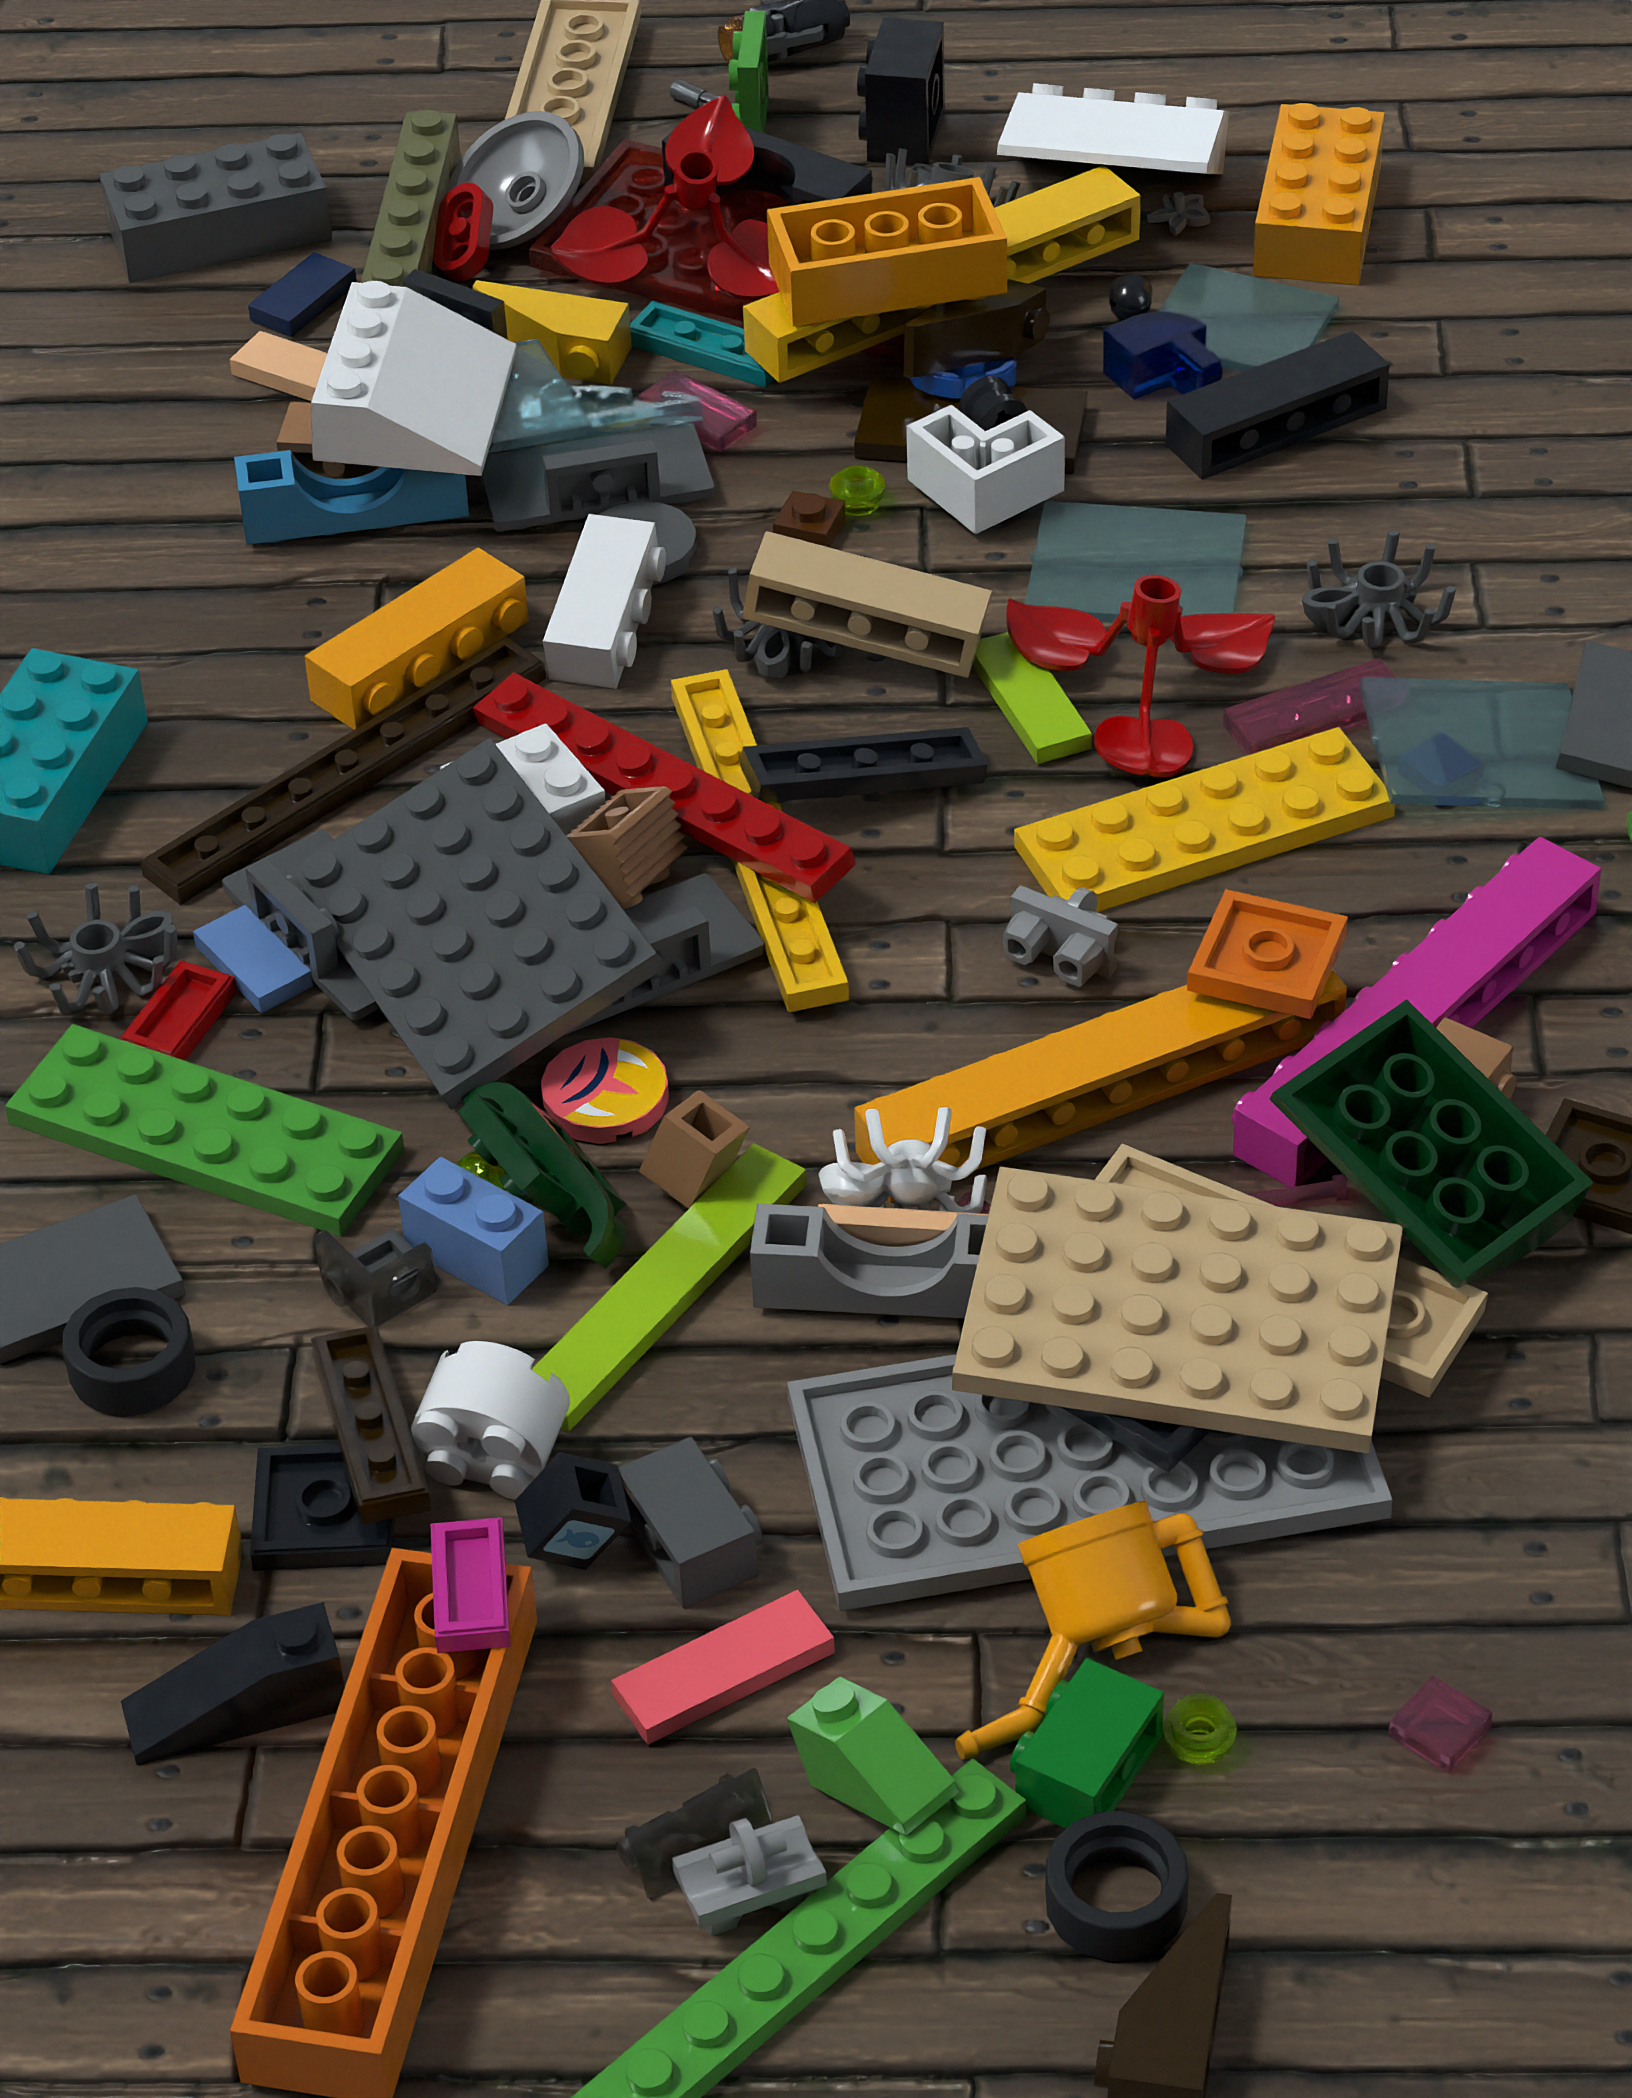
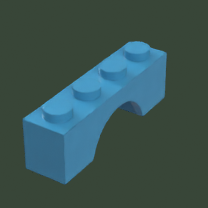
[234,450,469,545]

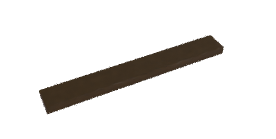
[140,637,546,905]

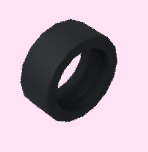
[63,1287,195,1416]
[1045,1811,1188,1961]

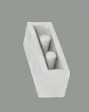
[543,514,666,689]

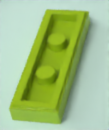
[972,632,1092,765]

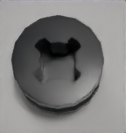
[959,376,1028,431]

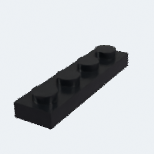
[740,727,988,803]

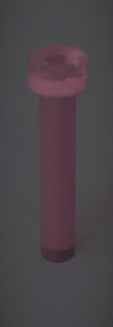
[1247,1174,1348,1206]

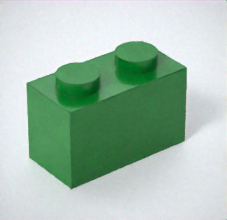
[1010,1658,1164,1828]

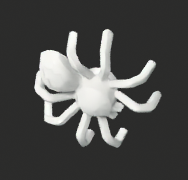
[818,1107,987,1214]

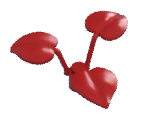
[551,95,779,300]
[1006,575,1275,778]

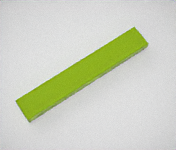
[531,1143,807,1433]

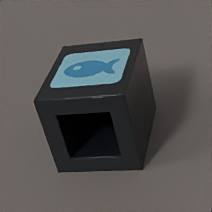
[515,1452,631,1570]

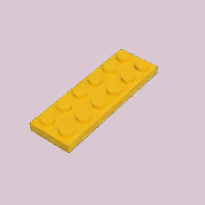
[1014,727,1396,912]

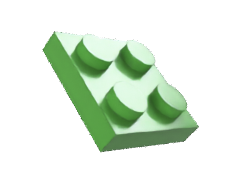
[729,11,769,134]

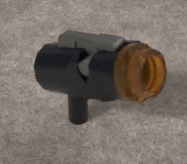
[718,0,850,64]

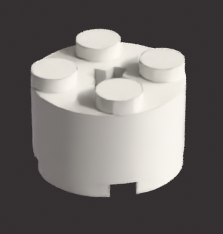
[411,1341,570,1500]

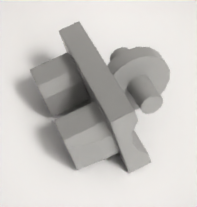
[1003,885,1118,987]
[672,1815,827,1936]

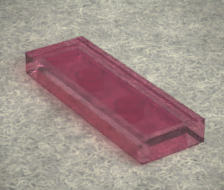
[1223,658,1409,755]

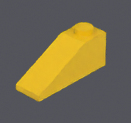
[472,280,632,385]

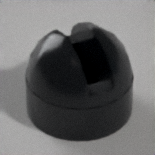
[1109,274,1153,323]

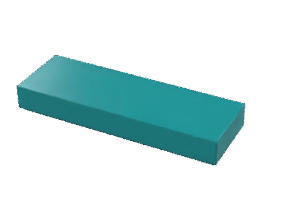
[630,301,774,388]

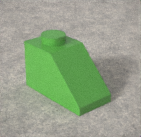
[787,1676,959,1836]

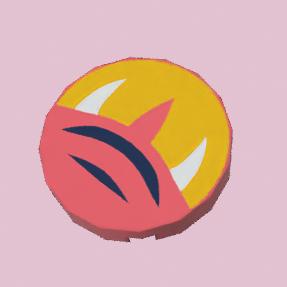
[541,1037,669,1144]

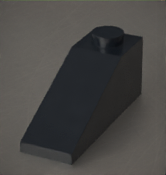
[121,1602,345,1765]

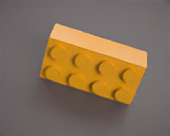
[1253,103,1385,285]
[767,177,1007,326]

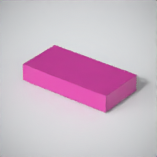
[430,1517,511,1653]

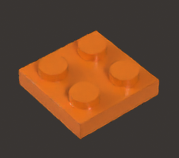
[1187,889,1348,1019]

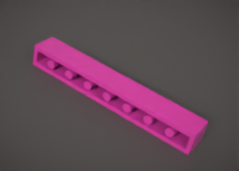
[1232,836,1601,1191]

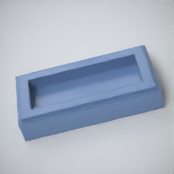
[193,905,314,1014]

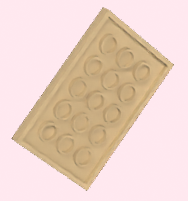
[952,1166,1403,1454]

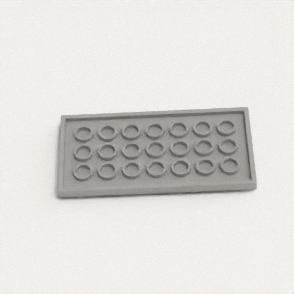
[787,1354,1393,1611]

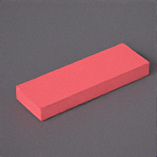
[611,1589,835,1745]

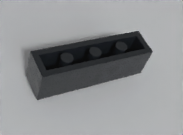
[1166,330,1390,480]

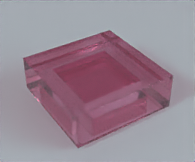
[1389,1675,1493,1774]

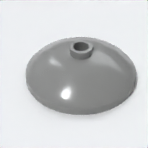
[448,111,584,250]

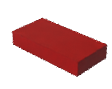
[119,960,237,1061]

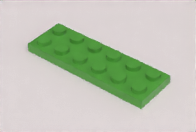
[5,1024,405,1237]

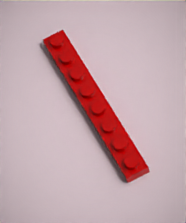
[473,672,856,903]

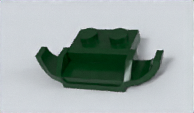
[458,1082,627,1269]

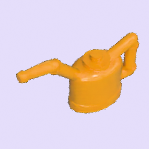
[955,1500,1231,1760]

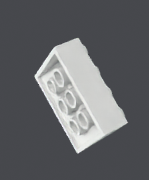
[997,83,1229,174]
[311,281,516,476]

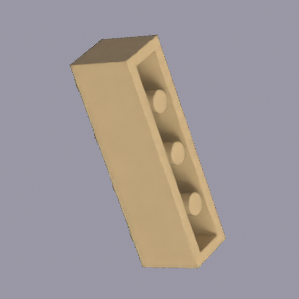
[742,531,992,678]

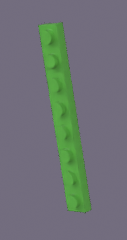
[571,1758,1026,2098]

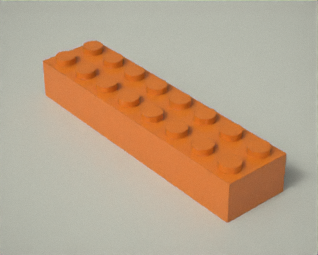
[230,1548,538,2098]

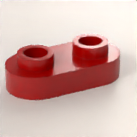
[433,182,494,282]

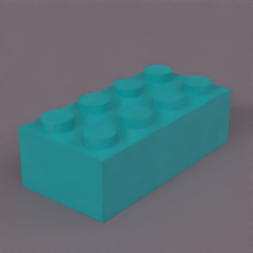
[0,648,148,875]

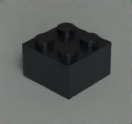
[857,17,945,165]

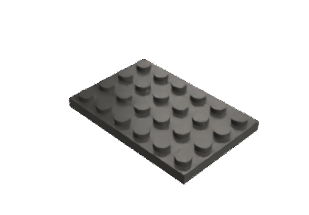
[285,738,665,1110]

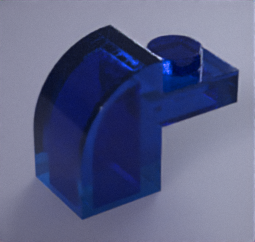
[1103,312,1223,400]

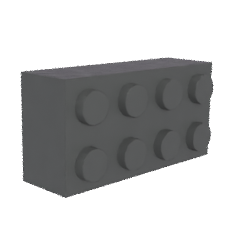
[99,132,333,283]

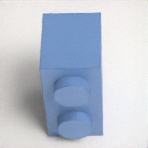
[398,1156,549,1306]

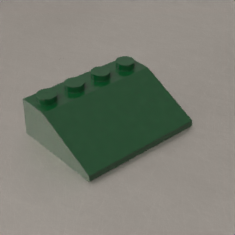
[1269,999,1594,1288]

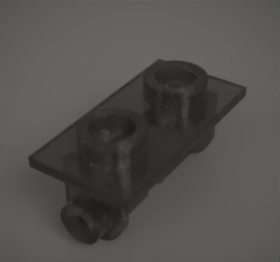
[616,1768,774,1900]

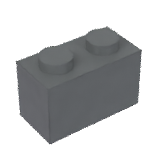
[618,1437,763,1608]

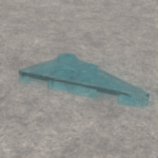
[505,378,703,450]

